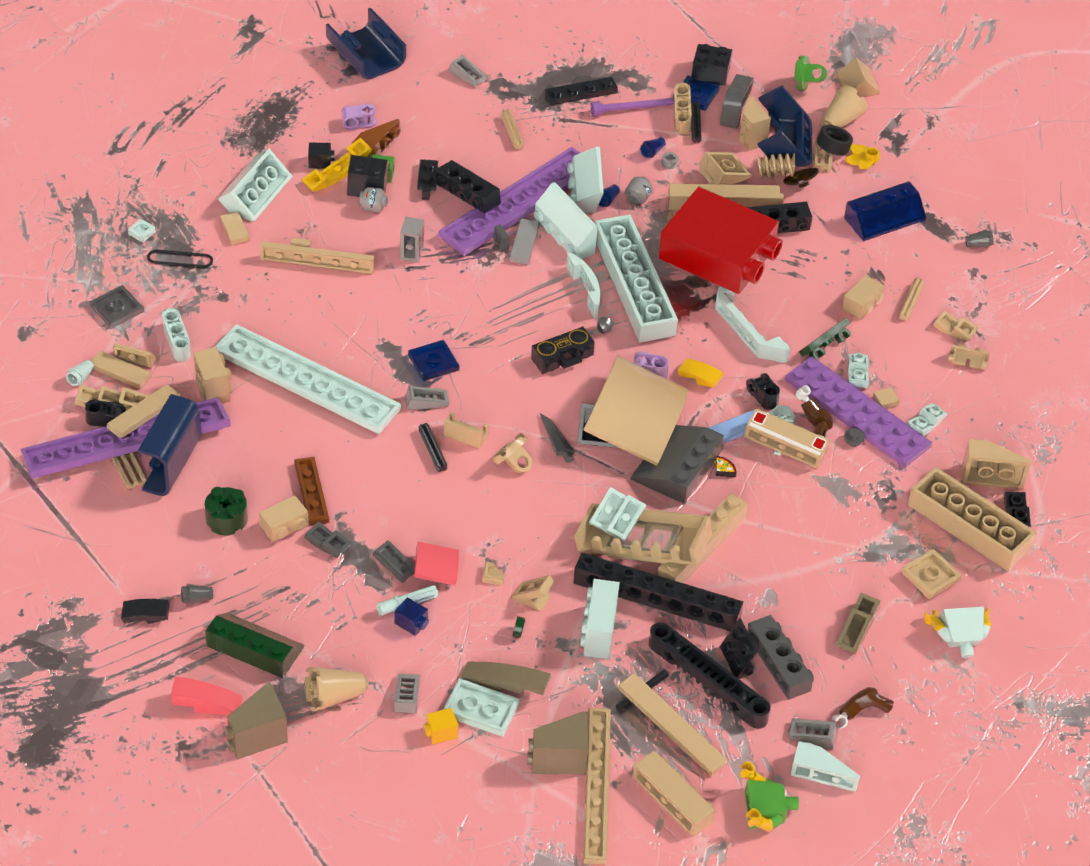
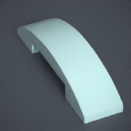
[567,253,600,319]

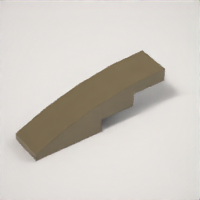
[460,662,551,695]

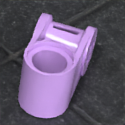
[341,104,376,130]
[634,351,668,379]

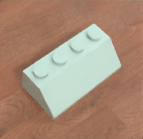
[218,148,292,222]
[534,182,597,259]

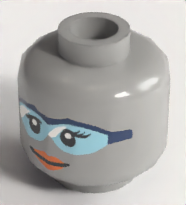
[625,177,653,204]
[359,187,388,213]

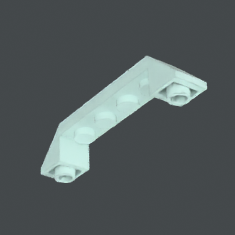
[715,286,790,363]

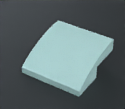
[589,487,646,541]

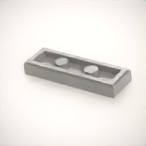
[510,219,539,264]

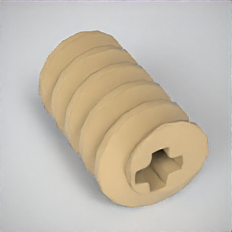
[758,153,795,178]

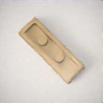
[91,351,151,389]

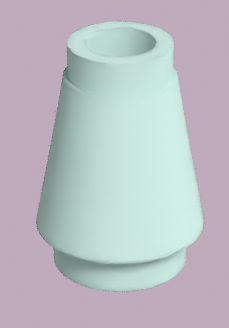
[66,360,94,386]

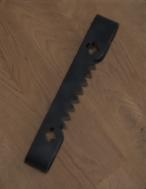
[648,622,771,729]

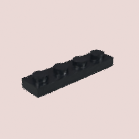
[545,77,618,106]

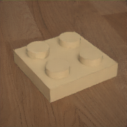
[901,549,962,600]

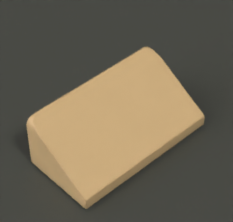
[113,343,156,368]

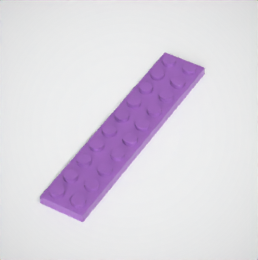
[438,147,580,256]
[21,397,231,479]

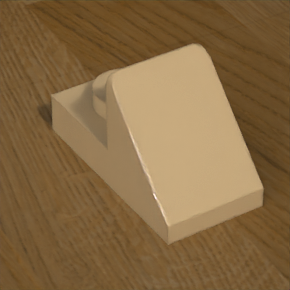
[512,575,554,611]

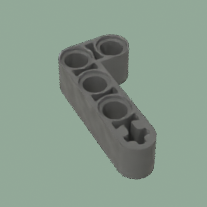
[720,74,754,129]

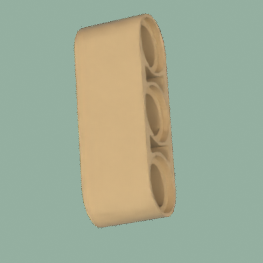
[674,82,691,134]

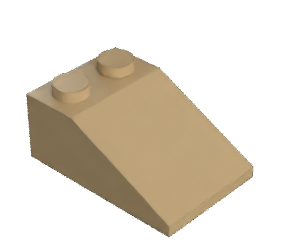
[962,439,1031,490]

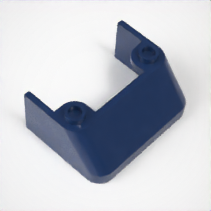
[757,85,812,167]

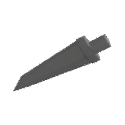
[540,413,575,463]

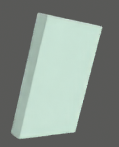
[443,678,520,737]

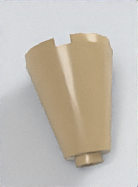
[820,85,868,128]
[304,667,368,712]

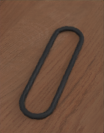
[147,250,213,268]

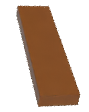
[294,457,329,526]

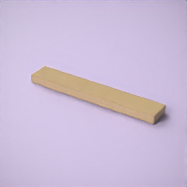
[260,241,374,274]
[618,673,728,776]

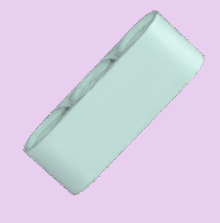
[162,308,191,362]

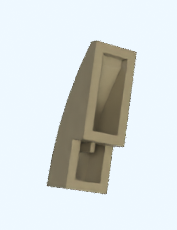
[836,593,881,654]

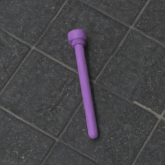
[590,98,674,116]

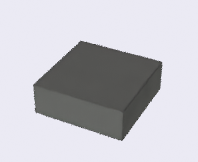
[494,224,509,252]

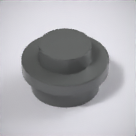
[844,428,865,447]

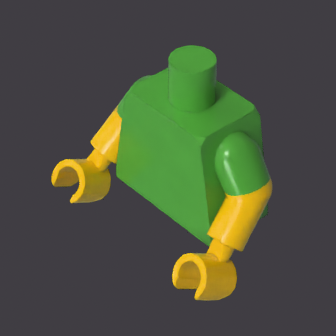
[740,761,799,831]

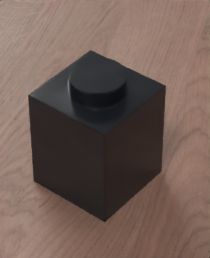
[308,142,335,169]

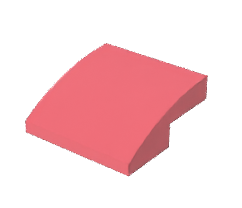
[414,542,459,585]

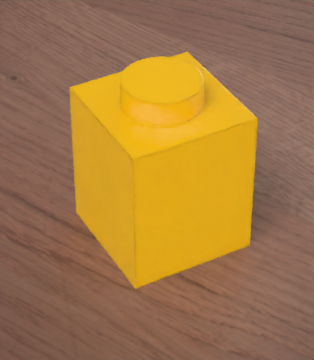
[423,708,458,744]

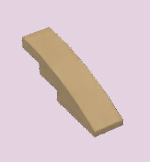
[74,385,150,411]

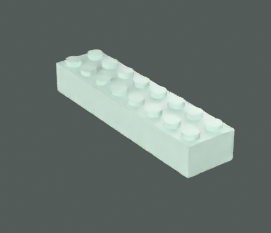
[594,215,678,343]

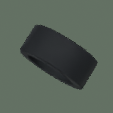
[817,125,853,156]

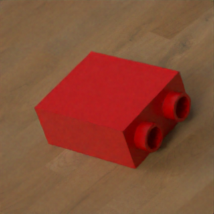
[659,186,783,294]

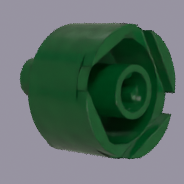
[204,487,248,536]

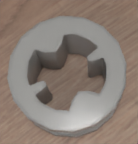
[661,152,678,169]

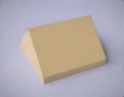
[836,58,880,97]

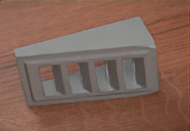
[448,55,488,87]
[405,386,449,410]
[394,674,420,713]
[788,718,837,749]

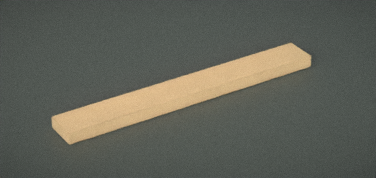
[583,708,611,865]

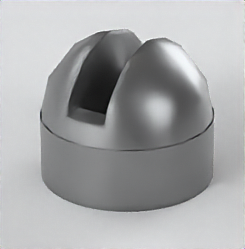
[597,317,613,334]

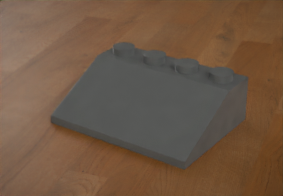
[631,425,724,504]

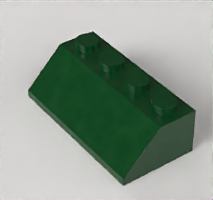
[205,613,304,678]

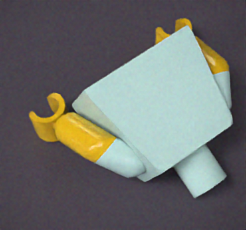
[924,607,992,658]

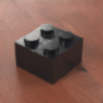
[691,44,733,86]

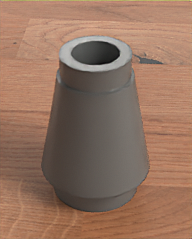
[965,229,994,248]
[181,584,213,605]

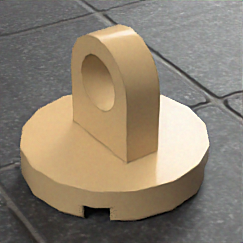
[492,433,532,473]

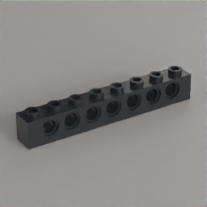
[573,552,744,631]

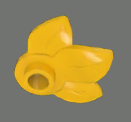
[845,144,881,169]

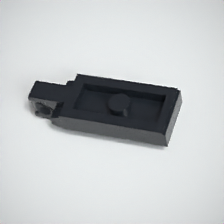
[417,159,438,200]

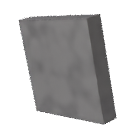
[89,285,144,329]

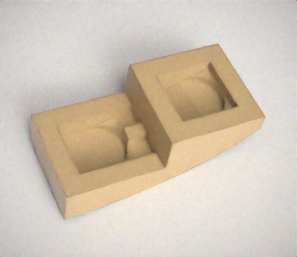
[933,311,978,341]

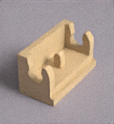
[444,412,489,449]

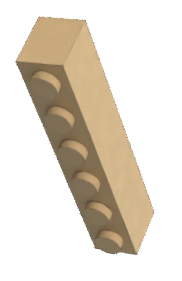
[657,493,748,583]

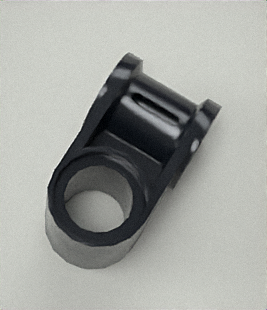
[746,373,780,410]
[85,399,126,427]

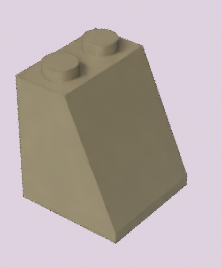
[225,682,288,759]
[527,711,588,775]

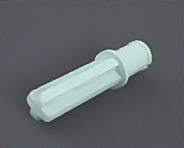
[376,585,438,616]

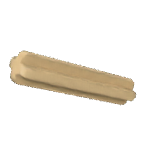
[501,109,523,150]
[898,278,924,321]

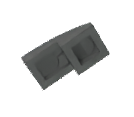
[304,521,352,558]

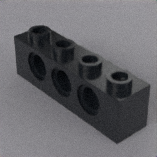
[435,160,501,213]
[747,201,812,233]

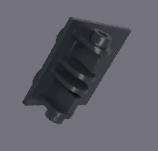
[719,618,758,679]

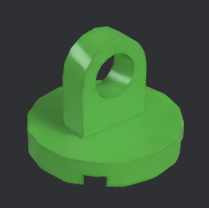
[794,55,827,91]

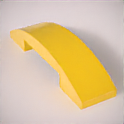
[301,138,372,192]

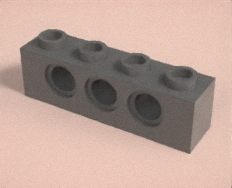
[747,615,814,700]

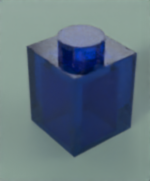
[394,597,429,636]

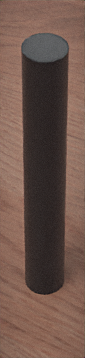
[615,670,669,712]

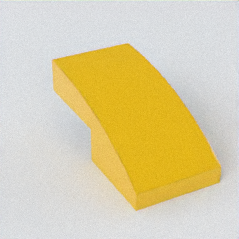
[677,358,724,387]

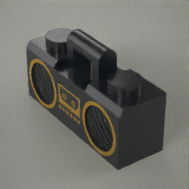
[531,327,595,374]

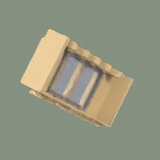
[574,503,712,565]

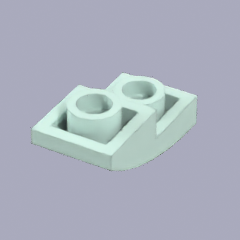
[848,353,869,388]
[907,403,948,436]

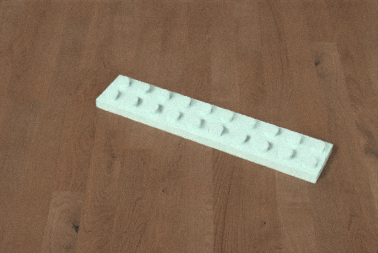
[215,324,401,434]

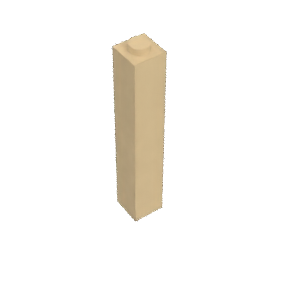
[668,184,784,210]

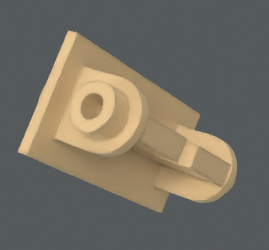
[948,344,990,370]

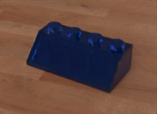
[844,181,926,241]

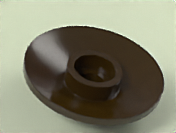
[783,168,819,188]

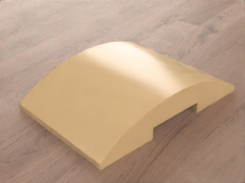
[584,355,689,466]

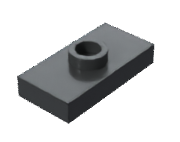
[372,540,414,583]

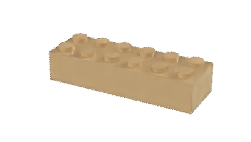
[908,467,1037,572]

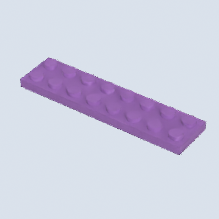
[785,356,932,468]

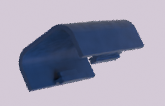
[326,7,406,79]
[138,394,201,496]

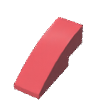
[171,676,242,716]

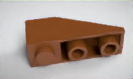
[352,119,401,158]

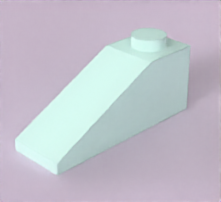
[791,741,860,792]

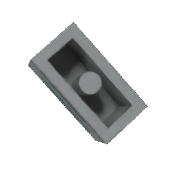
[400,217,424,262]

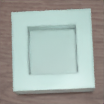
[128,219,156,243]

